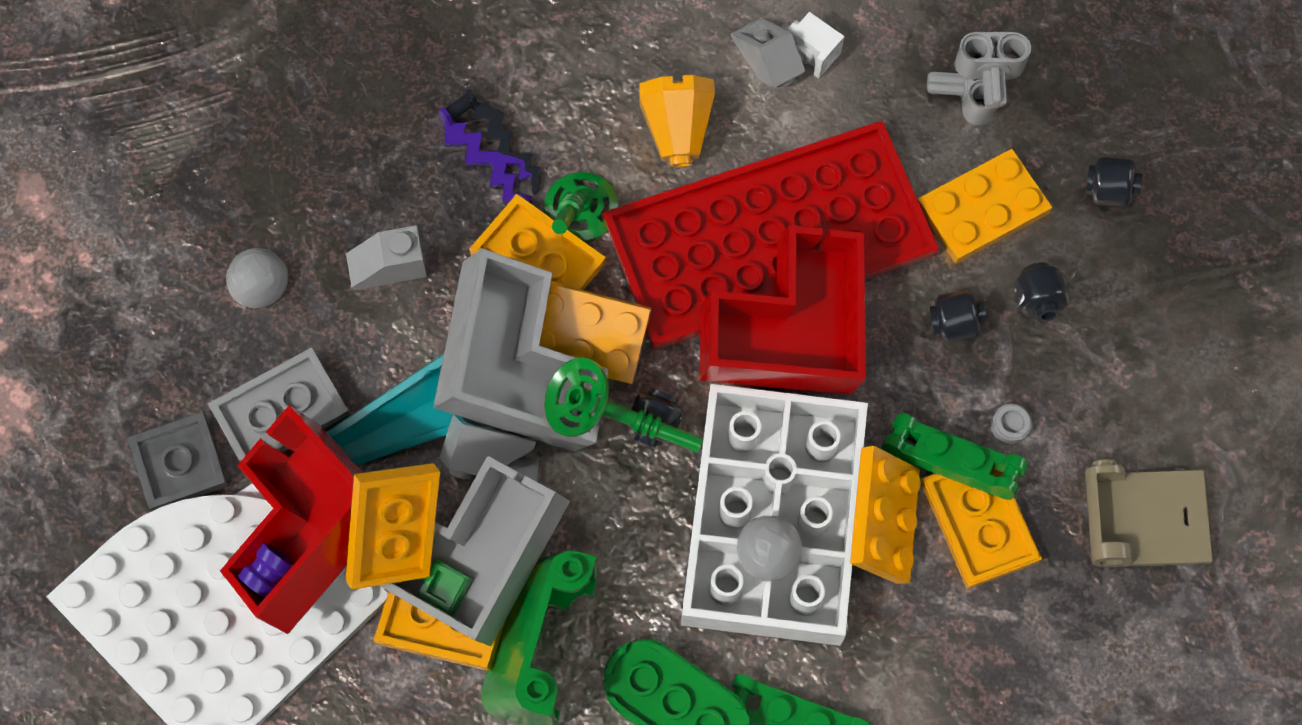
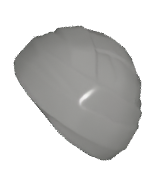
[226,248,289,308]
[737,515,802,582]

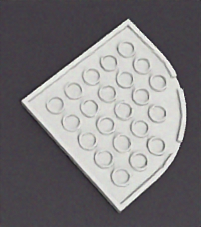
[46,495,388,725]

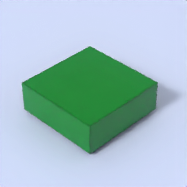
[417,559,474,615]

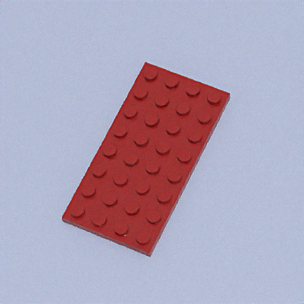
[602,121,939,351]

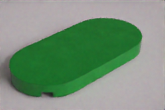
[603,640,751,725]

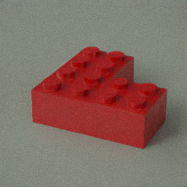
[699,225,866,394]
[220,405,363,634]

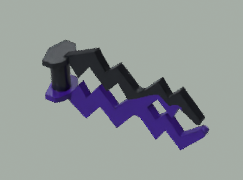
[438,89,541,203]

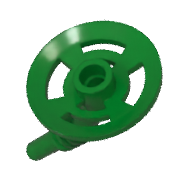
[544,172,619,242]
[544,358,703,453]

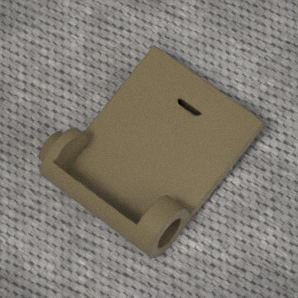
[1085,459,1213,567]

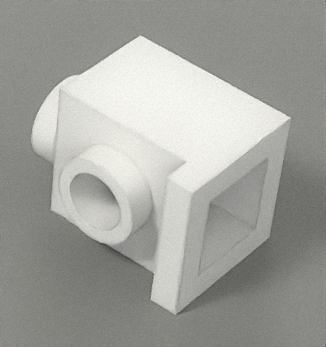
[788,12,844,79]

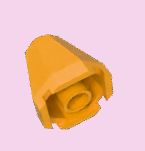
[639,75,715,168]

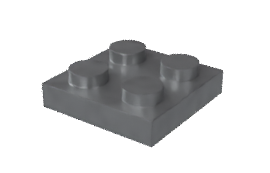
[127,412,228,512]

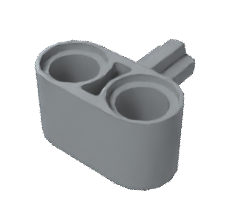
[954,32,1031,109]
[927,53,996,125]

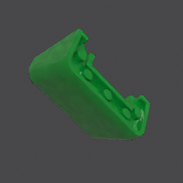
[481,551,598,725]

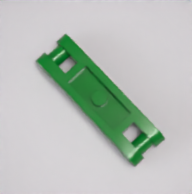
[881,413,1029,500]
[731,674,873,725]

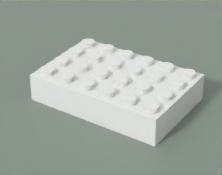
[681,384,868,646]

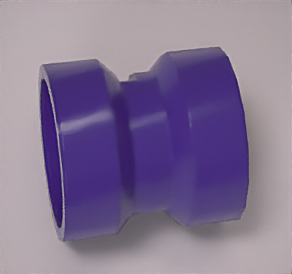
[238,542,295,598]

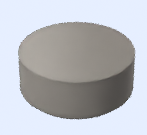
[991,404,1032,445]

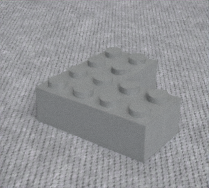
[433,248,608,452]
[346,456,570,646]

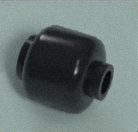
[1086,157,1143,208]
[1014,262,1070,322]
[929,290,988,343]
[627,387,683,448]

